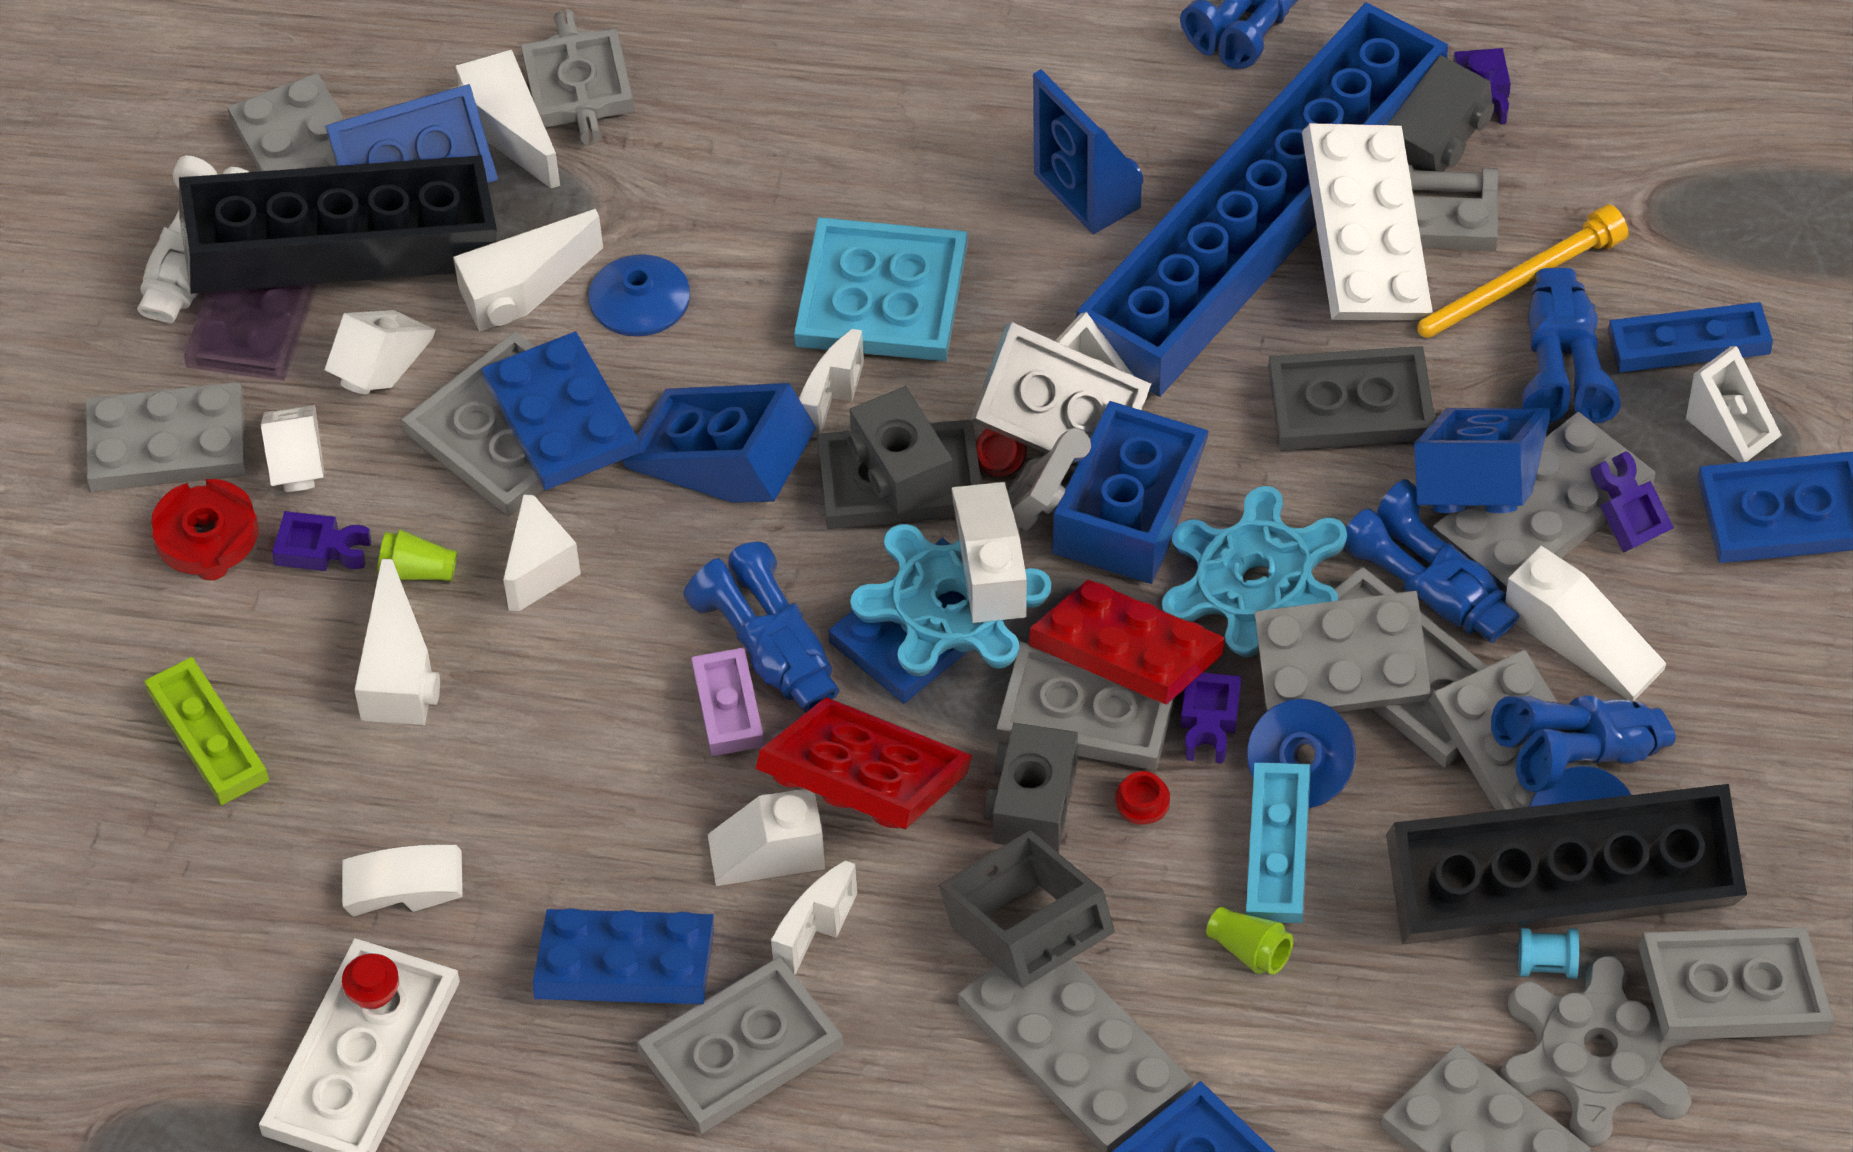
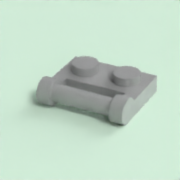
[1408,165,1498,251]
[1007,428,1091,531]

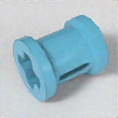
[1518,928,1579,980]

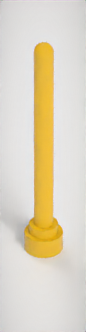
[1417,204,1629,338]

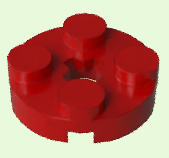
[151,479,259,580]

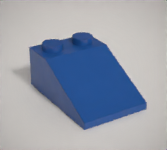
[1033,69,1143,235]
[622,383,816,503]
[1052,401,1208,584]
[1414,408,1550,513]

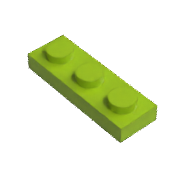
[144,657,269,806]

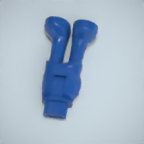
[1180,0,1298,69]
[1522,268,1621,423]
[1343,479,1520,643]
[683,541,840,713]
[1491,695,1676,792]

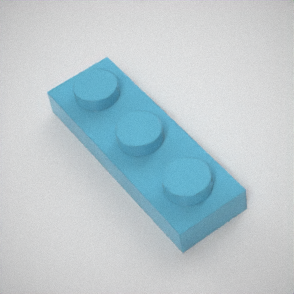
[1246,763,1310,923]

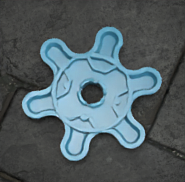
[1162,486,1347,658]
[850,524,1051,677]

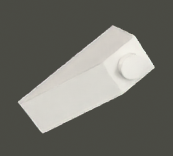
[451,50,560,188]
[453,209,603,332]
[952,482,1027,623]
[1505,546,1666,702]
[354,559,440,725]

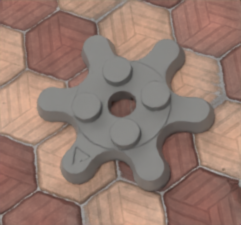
[1499,956,1693,1146]

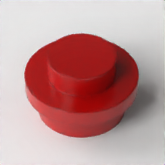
[976,429,1027,477]
[1115,771,1170,825]
[342,953,399,1009]

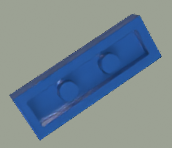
[1608,302,1773,373]

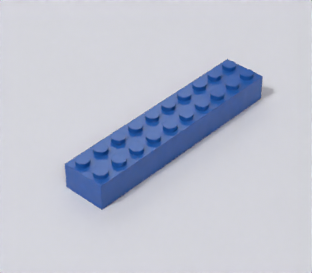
[1076,2,1448,397]

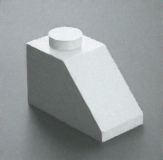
[324,310,436,395]
[261,404,324,492]
[707,789,825,886]

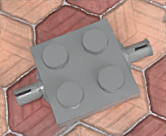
[521,9,635,145]

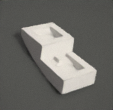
[799,329,864,438]
[342,845,463,917]
[771,861,857,975]

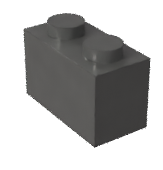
[1387,55,1494,171]

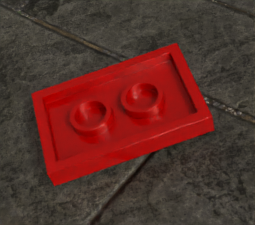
[1029,579,1225,705]

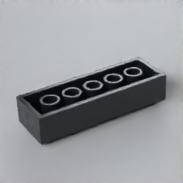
[179,155,497,294]
[1386,784,1747,945]

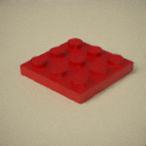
[755,697,972,830]

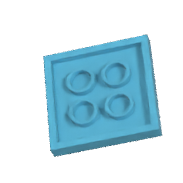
[794,217,968,362]

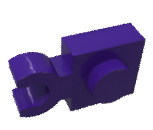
[1453,48,1511,124]
[1591,451,1674,553]
[272,511,372,571]
[1181,673,1241,764]

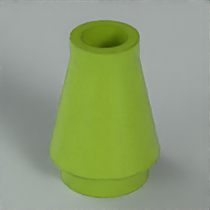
[377,529,458,582]
[1206,907,1294,975]

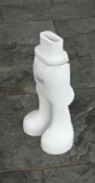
[137,155,249,323]

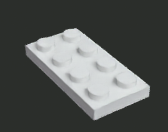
[1302,123,1433,320]
[259,938,460,1152]

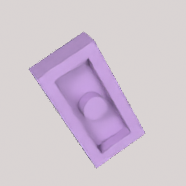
[691,648,764,757]

